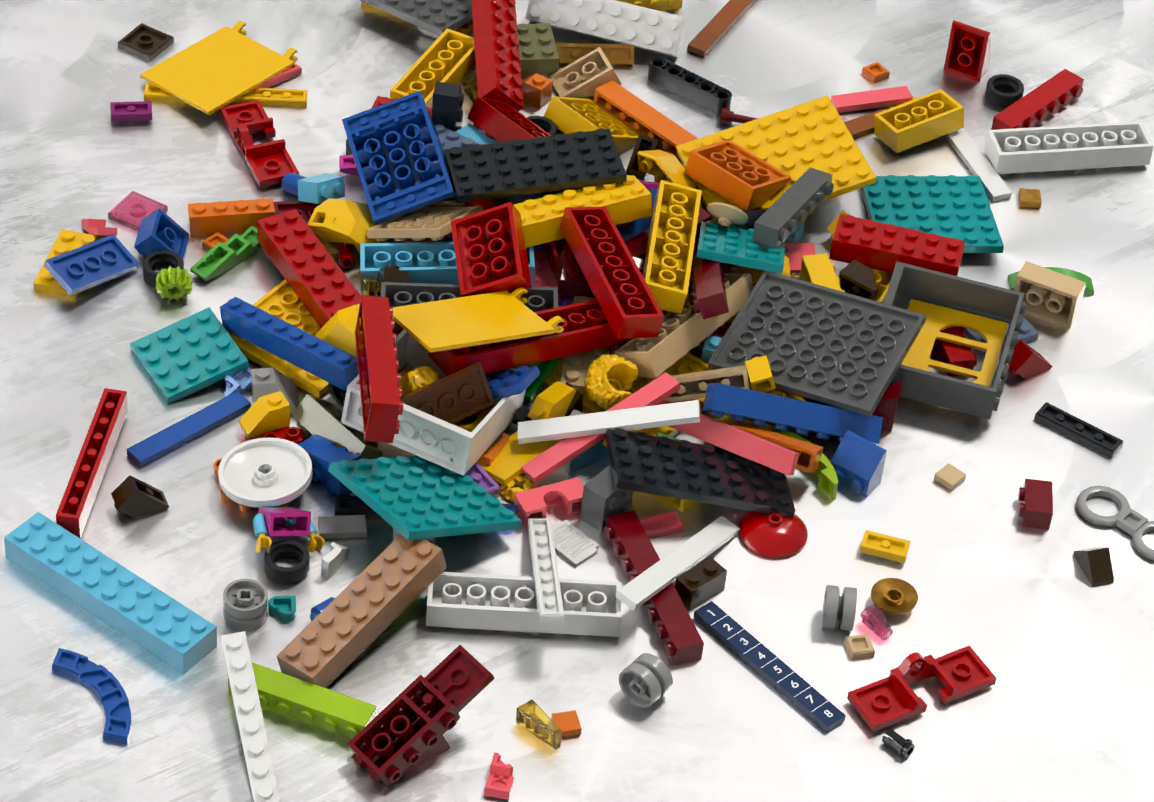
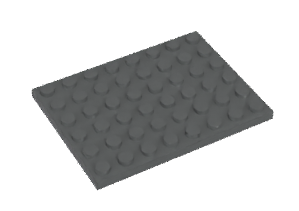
[708,271,926,417]

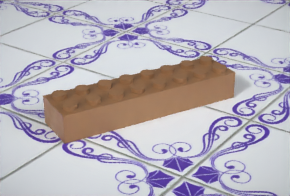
[277,534,447,688]

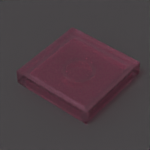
[108,191,168,232]

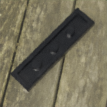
[1034,402,1124,458]

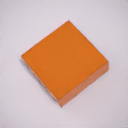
[862,62,890,83]
[202,232,229,251]
[551,710,582,738]

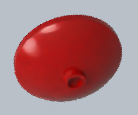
[738,511,808,560]

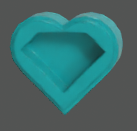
[268,595,296,622]

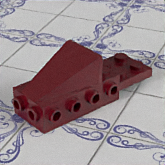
[347,645,495,787]

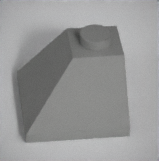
[251,368,299,417]

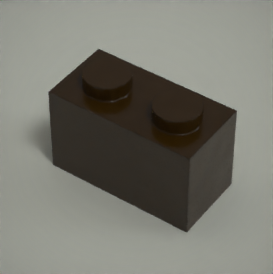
[675,557,727,611]

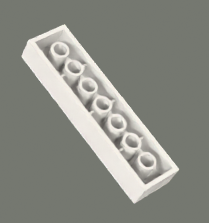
[525,0,688,57]
[985,121,1154,174]
[426,572,621,637]

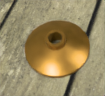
[871,578,918,614]

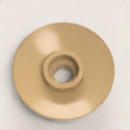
[707,202,748,227]

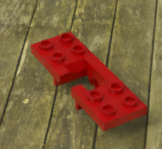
[220,100,299,187]
[847,646,997,732]

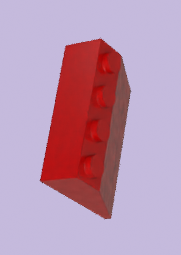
[451,202,532,297]

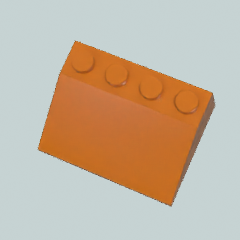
[684,139,791,210]

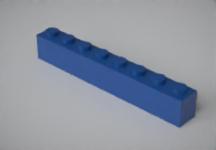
[220,297,358,391]
[703,383,883,444]

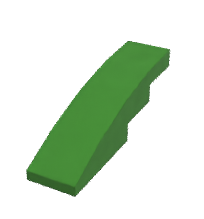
[190,225,261,281]

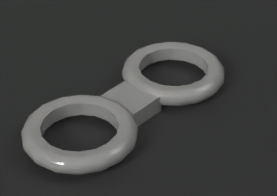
[1076,486,1154,561]

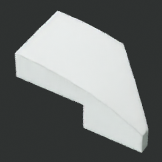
[321,542,349,579]

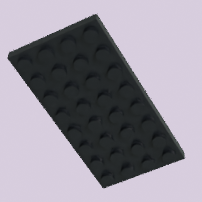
[444,129,627,203]
[605,428,796,518]

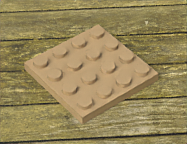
[366,205,483,241]

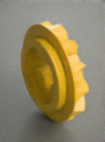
[500,475,537,502]

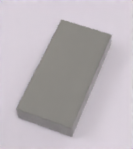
[318,515,367,539]

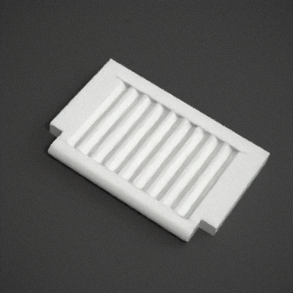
[552,520,599,568]

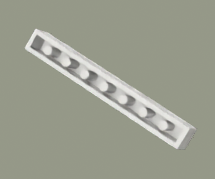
[221,631,281,802]

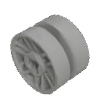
[223,579,268,632]
[822,585,857,631]
[619,653,673,708]

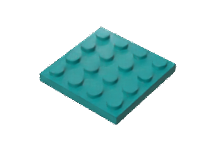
[696,220,785,274]
[130,307,249,404]

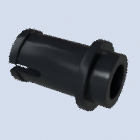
[882,728,915,757]

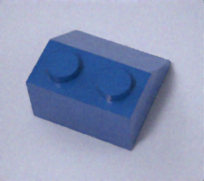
[134,208,190,259]
[831,430,887,498]

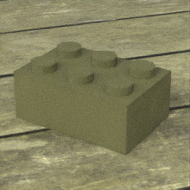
[517,23,559,79]

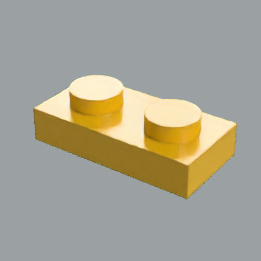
[860,530,911,563]

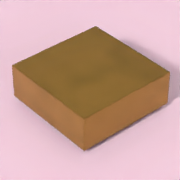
[1019,188,1042,208]

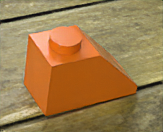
[522,73,553,109]

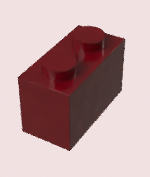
[1018,478,1053,530]

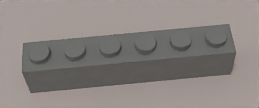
[753,167,834,248]

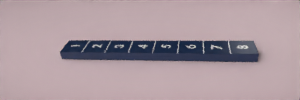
[694,601,846,732]

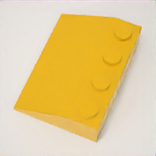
[543,96,639,154]

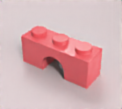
[514,477,584,528]

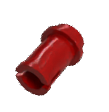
[337,243,355,268]

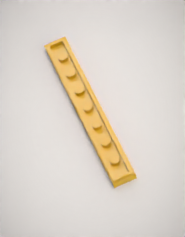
[144,83,308,108]

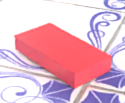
[639,510,684,539]

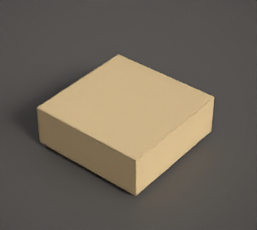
[934,463,966,491]
[844,634,875,660]

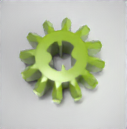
[156,266,192,301]

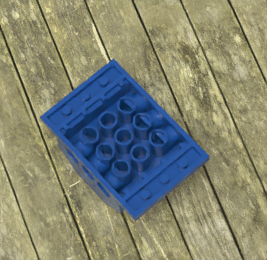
[342,91,457,225]

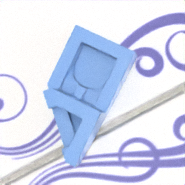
[224,367,251,397]

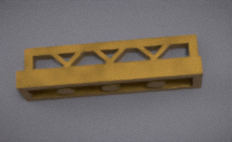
[555,43,634,65]

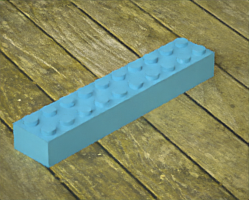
[4,512,217,674]

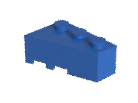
[298,434,361,497]

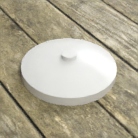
[218,438,313,508]

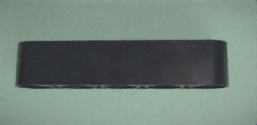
[648,57,732,115]

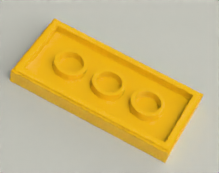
[479,431,562,486]

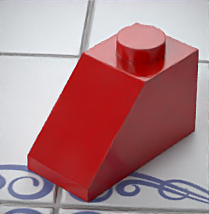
[1009,340,1053,379]

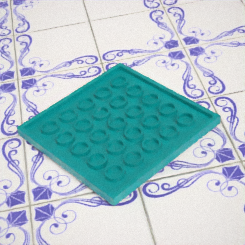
[860,175,1004,253]
[328,455,522,540]

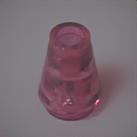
[860,604,893,640]

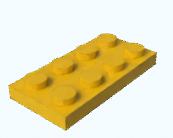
[33,229,103,298]

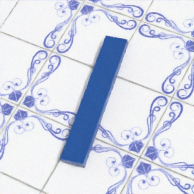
[127,391,251,467]

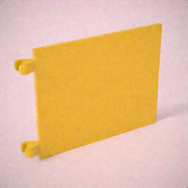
[140,21,298,115]
[392,287,564,352]

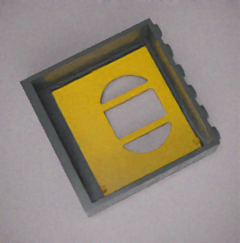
[883,262,1027,419]

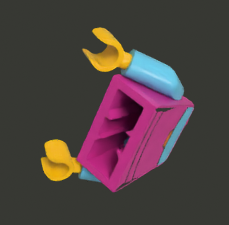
[253,507,325,553]

